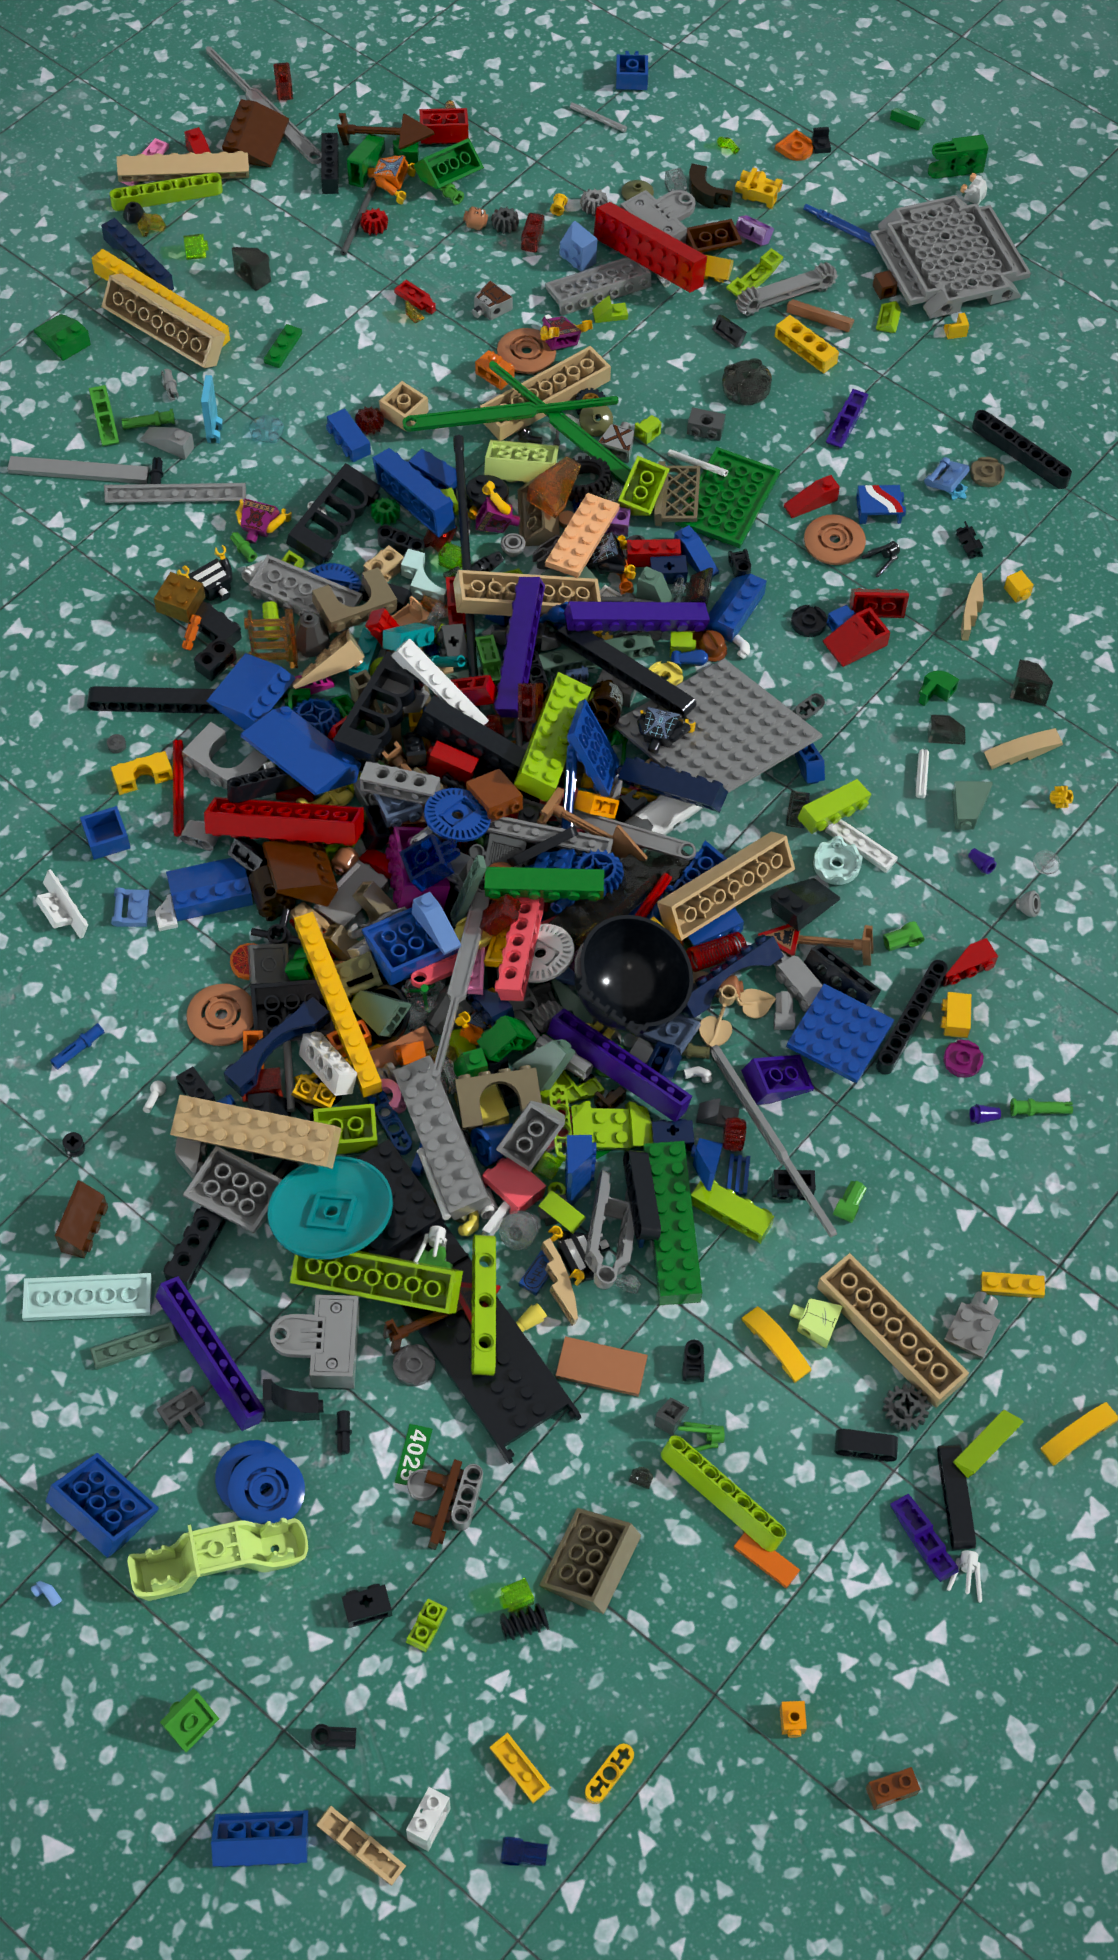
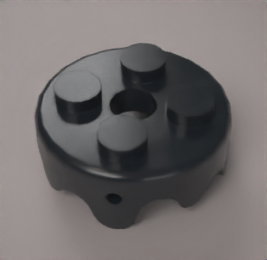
[466,475,509,511]

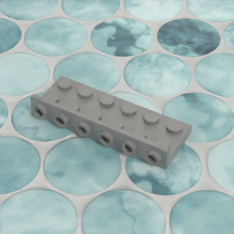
[545,257,652,316]
[248,555,363,633]

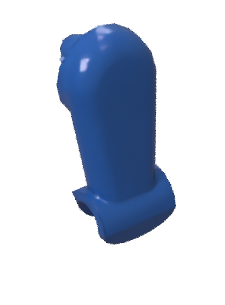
[671,650,708,667]

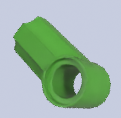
[883,921,925,951]
[833,1181,867,1223]

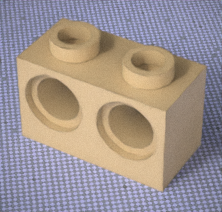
[363,546,404,582]

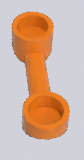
[616,558,634,595]

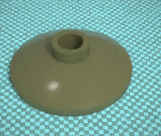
[621,180,654,201]
[579,406,613,437]

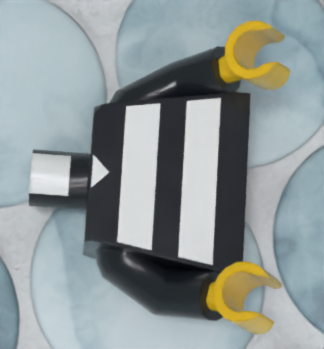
[177,545,232,601]
[548,1225,610,1286]

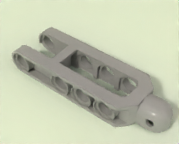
[584,1170,634,1289]

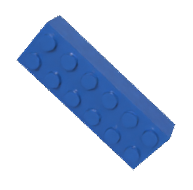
[372,448,456,538]

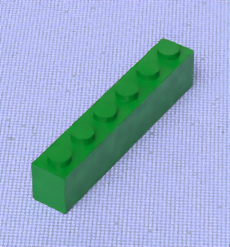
[484,867,604,901]

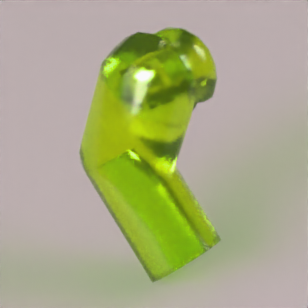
[717,136,740,154]

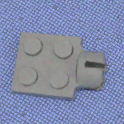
[944,1291,1000,1359]

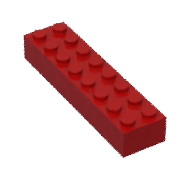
[593,202,707,293]
[204,797,364,846]

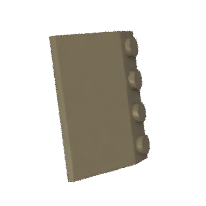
[539,1508,641,1614]

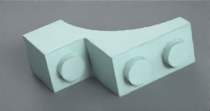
[401,549,447,606]

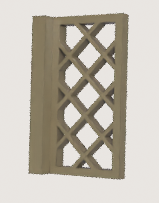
[654,461,701,526]

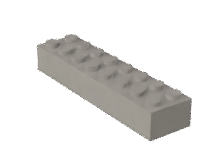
[393,1055,492,1220]

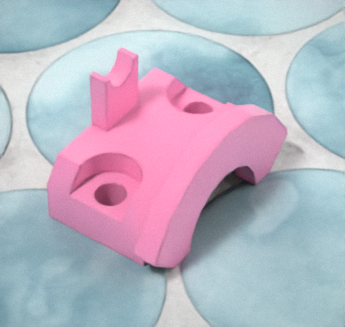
[381,1079,407,1114]

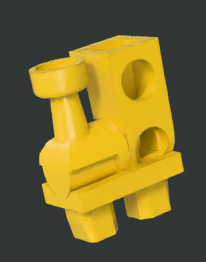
[735,168,783,209]

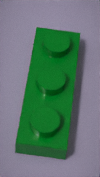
[264,324,302,368]

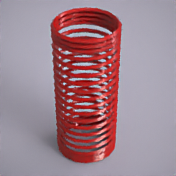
[686,932,747,972]

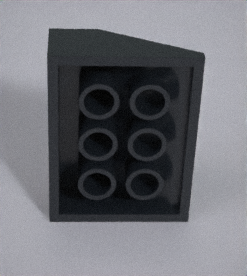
[250,979,335,1041]

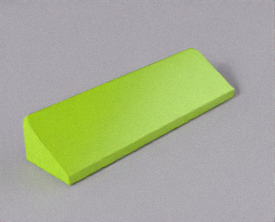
[953,1410,1024,1478]

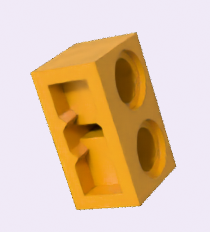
[574,790,620,819]

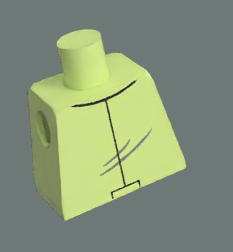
[789,1299,843,1348]

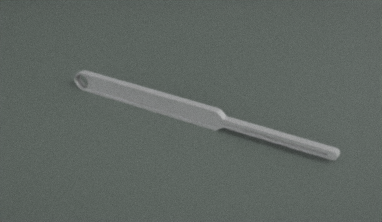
[206,46,321,164]
[523,799,696,860]
[432,878,491,1080]
[710,1045,837,1238]

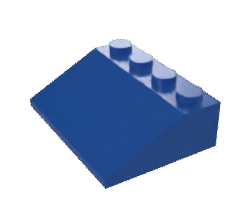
[206,653,296,730]
[166,857,253,921]
[362,907,459,986]
[45,1453,159,1558]

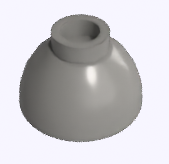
[501,533,525,557]
[1016,890,1041,917]

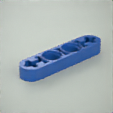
[367,1090,412,1155]

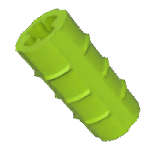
[262,601,281,640]

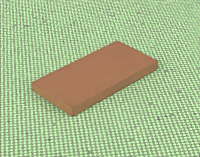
[555,1336,648,1397]

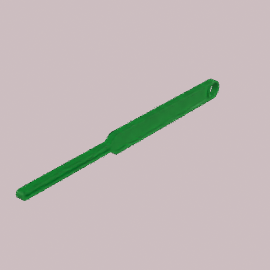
[489,361,631,485]
[403,396,619,432]

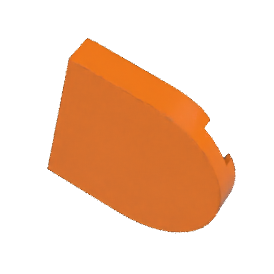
[775,129,813,161]

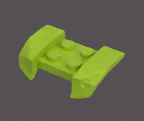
[571,1101,653,1150]

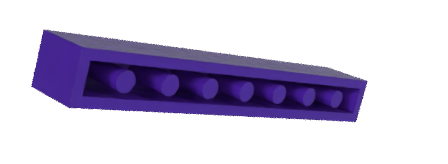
[494,577,545,718]
[564,601,710,632]
[547,1008,692,1122]
[155,1276,265,1431]

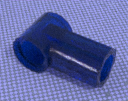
[500,1837,548,1867]

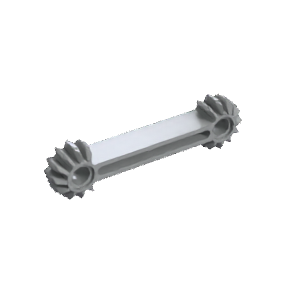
[735,262,838,316]

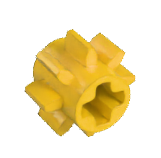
[1050,786,1073,808]

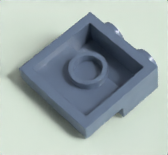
[373,794,423,828]

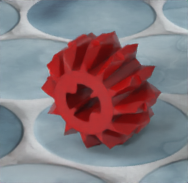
[360,208,388,236]

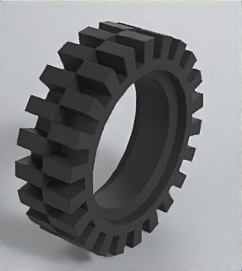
[556,456,612,503]

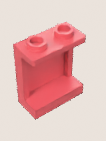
[482,1157,546,1219]

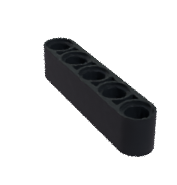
[623,1150,661,1241]
[937,1444,976,1550]

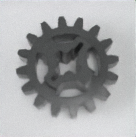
[882,1384,930,1432]

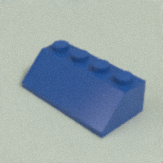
[705,574,767,643]
[565,1135,596,1206]
[211,1810,309,1867]

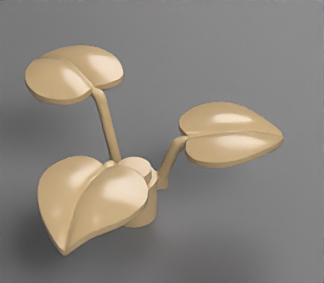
[693,971,776,1047]

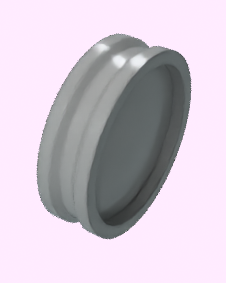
[407,1469,438,1501]

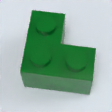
[476,1015,536,1062]

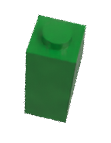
[443,1048,488,1095]

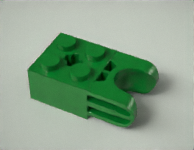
[928,134,988,179]

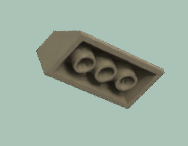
[517,473,560,546]

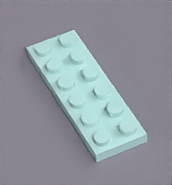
[22,1273,152,1321]

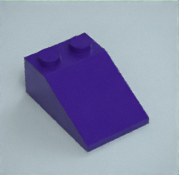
[741,1054,814,1105]

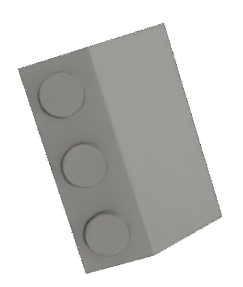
[496,1101,565,1171]

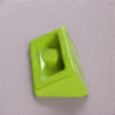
[876,301,901,333]

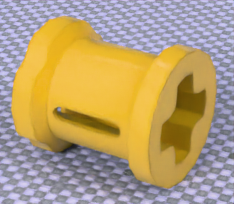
[550,193,568,216]

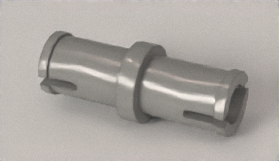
[161,369,179,400]

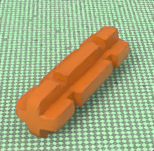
[182,614,201,650]

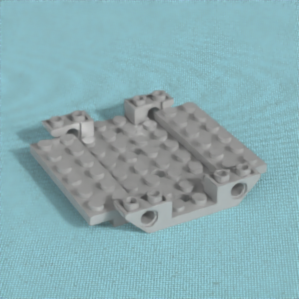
[870,195,1031,319]

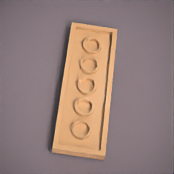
[545,493,620,578]

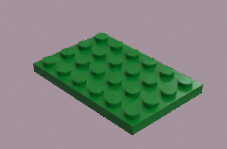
[675,447,781,549]

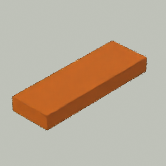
[734,1532,800,1589]

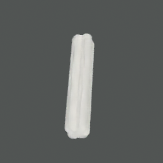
[915,749,929,799]

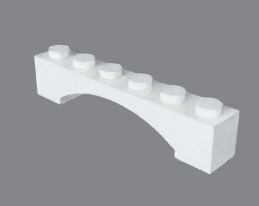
[391,639,489,725]

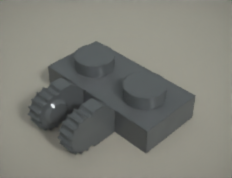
[157,1385,206,1435]

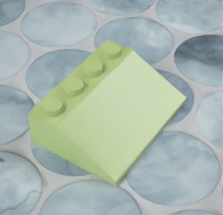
[484,440,559,483]

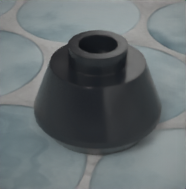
[123,202,145,224]

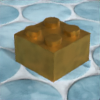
[154,572,205,623]

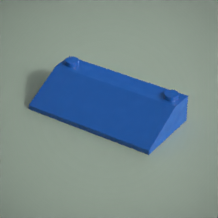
[240,706,361,795]

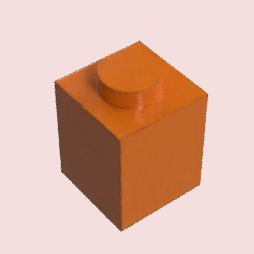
[394,1040,426,1065]

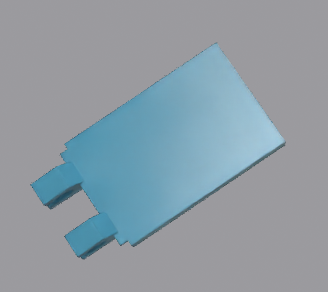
[201,375,223,444]

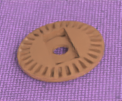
[497,328,556,374]
[804,515,866,565]
[187,984,254,1046]

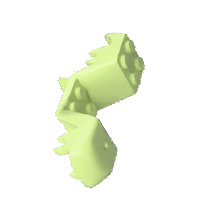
[127,1518,308,1601]

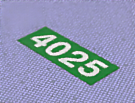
[394,1424,433,1486]

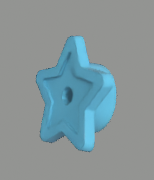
[946,483,968,500]

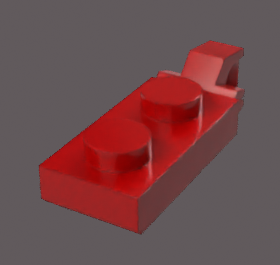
[394,280,436,314]

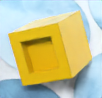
[943,313,969,339]

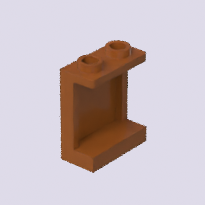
[466,769,523,822]

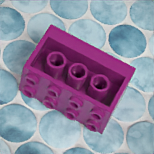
[386,827,450,909]

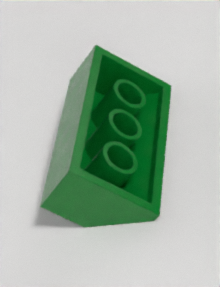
[413,138,484,189]

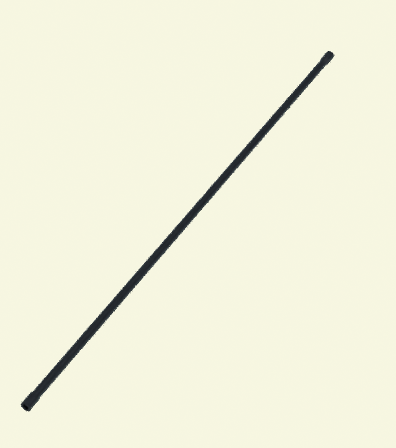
[453,435,498,993]

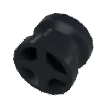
[62,1132,85,1157]

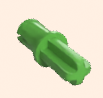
[230,532,257,562]

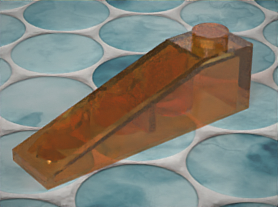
[526,456,581,518]

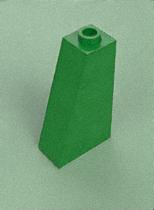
[347,134,385,188]

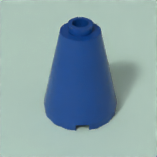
[470,1123,514,1166]

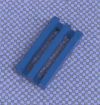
[727,1154,750,1196]

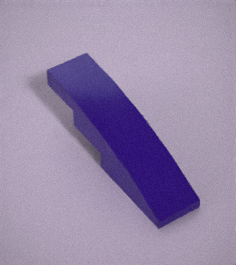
[826,389,869,449]
[890,1494,959,1582]

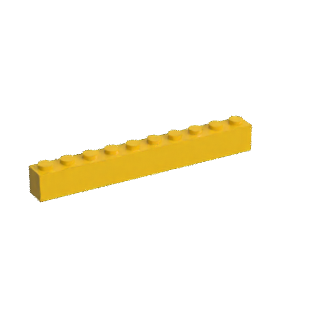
[91,249,230,347]
[294,912,382,1098]

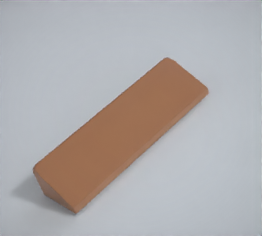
[786,299,855,332]
[370,1026,435,1068]

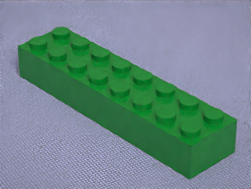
[643,1141,702,1306]

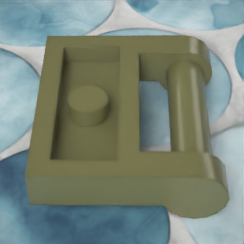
[335,952,383,999]

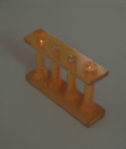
[244,609,298,669]

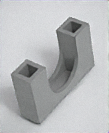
[182,722,269,789]

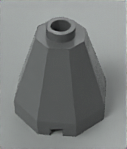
[292,612,330,658]
[427,985,475,1036]

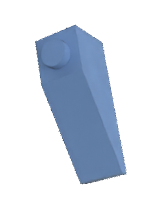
[412,892,461,955]

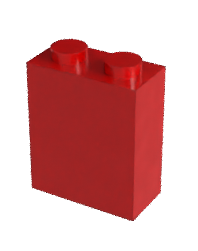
[426,740,479,787]

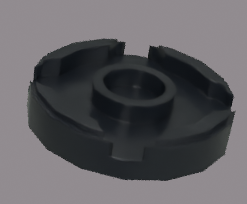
[791,605,827,637]

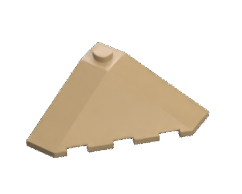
[292,628,365,689]

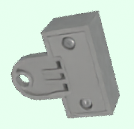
[620,190,696,244]
[270,1295,360,1389]

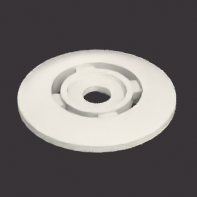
[528,924,575,983]

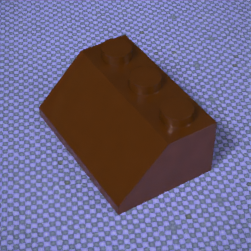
[686,219,742,253]
[55,1180,108,1259]

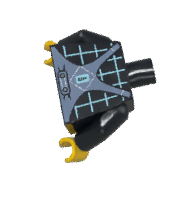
[586,532,636,579]
[637,706,696,754]

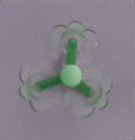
[401,979,444,1013]

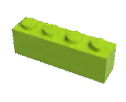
[797,779,872,834]
[691,1180,775,1244]

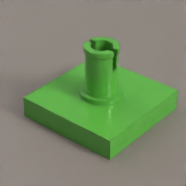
[160,1688,219,1753]

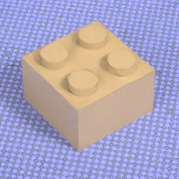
[379,381,429,431]

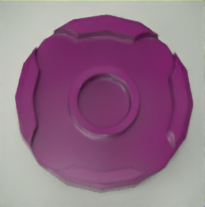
[943,1040,984,1078]

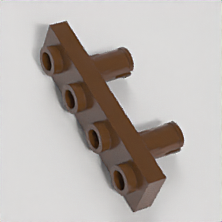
[412,1459,464,1550]

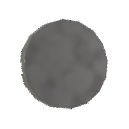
[393,1344,435,1387]

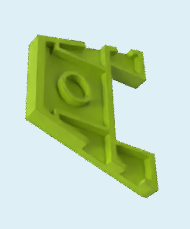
[540,1070,605,1105]

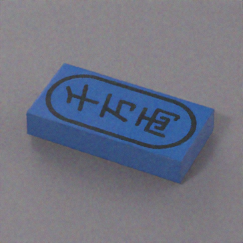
[519,1250,550,1296]

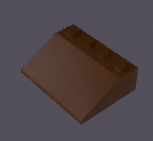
[222,99,289,167]
[262,840,338,907]

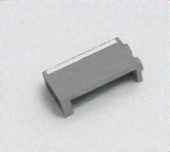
[314,860,389,931]

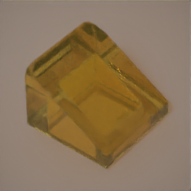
[405,300,425,323]

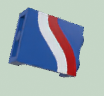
[856,485,906,524]

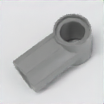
[774,991,795,1030]

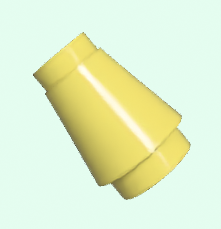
[516,1303,547,1332]

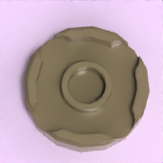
[970,457,1005,487]

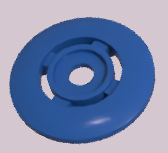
[308,563,362,593]
[424,788,491,842]
[215,1440,288,1510]
[228,1452,305,1524]

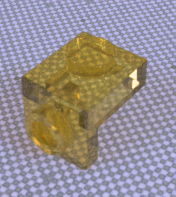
[138,213,166,237]

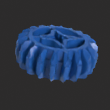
[293,697,341,737]
[572,849,624,897]

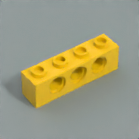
[775,315,839,374]

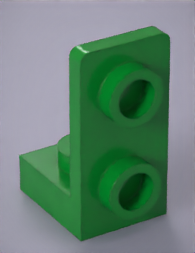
[285,688,311,710]

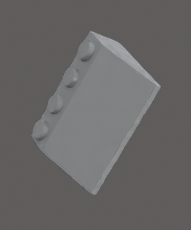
[183,1145,282,1233]

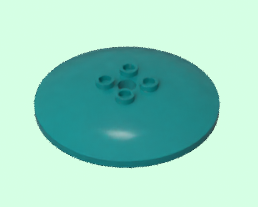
[268,1156,393,1259]

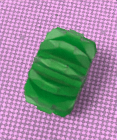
[371,497,400,526]

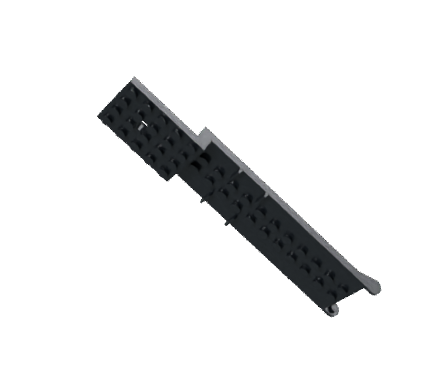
[356,1139,581,1464]

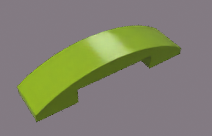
[726,248,783,297]

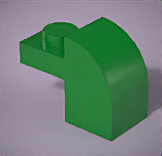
[393,135,419,164]
[918,671,959,706]

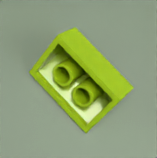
[618,455,670,516]

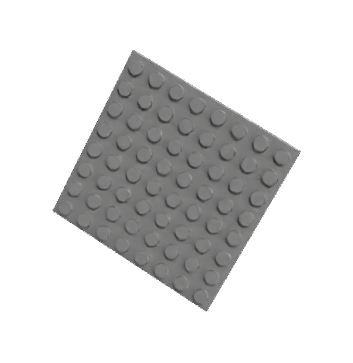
[614,658,822,793]

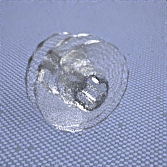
[499,1210,538,1250]

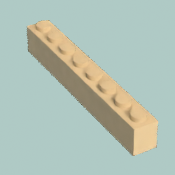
[116,151,249,182]

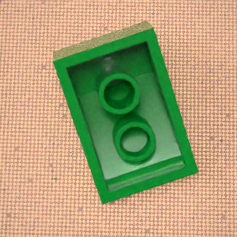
[33,314,91,361]

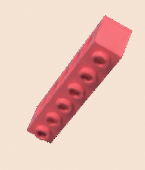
[495,897,545,1001]

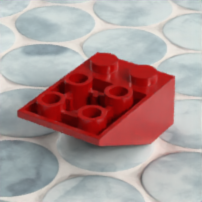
[823,607,890,667]

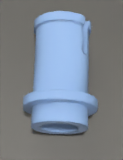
[566,666,589,679]

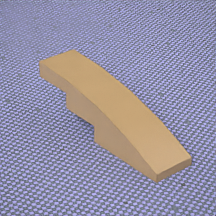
[961,573,984,641]
[984,728,1063,769]
[541,1238,578,1326]
[315,1806,406,1886]

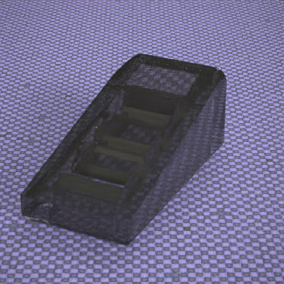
[786,791,810,828]

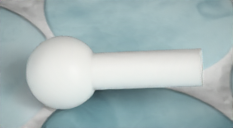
[143,1081,166,1113]

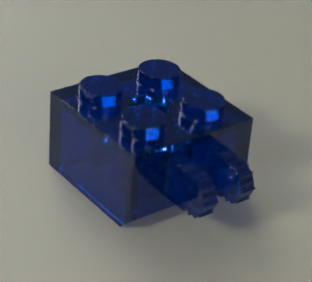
[399,834,461,892]

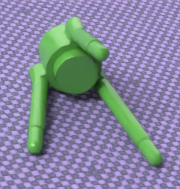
[678,1422,725,1452]

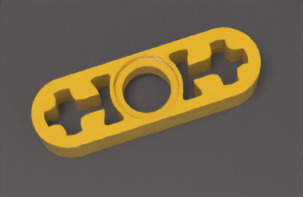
[585,1744,634,1804]

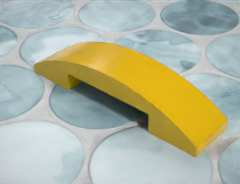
[741,1306,812,1383]
[1040,1402,1118,1466]

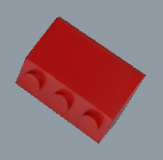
[419,108,469,145]
[850,588,909,618]

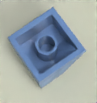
[560,221,597,272]

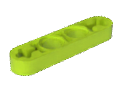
[549,1085,572,1162]

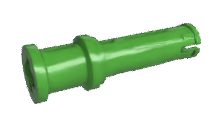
[439,183,464,205]
[122,408,176,430]
[1010,1098,1073,1116]

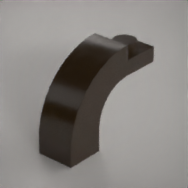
[688,163,733,209]

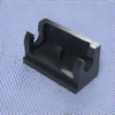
[615,790,647,822]

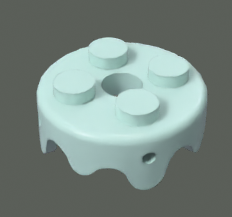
[813,836,862,885]

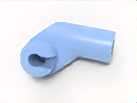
[31,1581,62,1607]

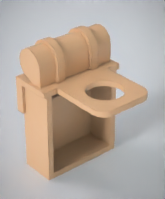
[392,596,433,626]

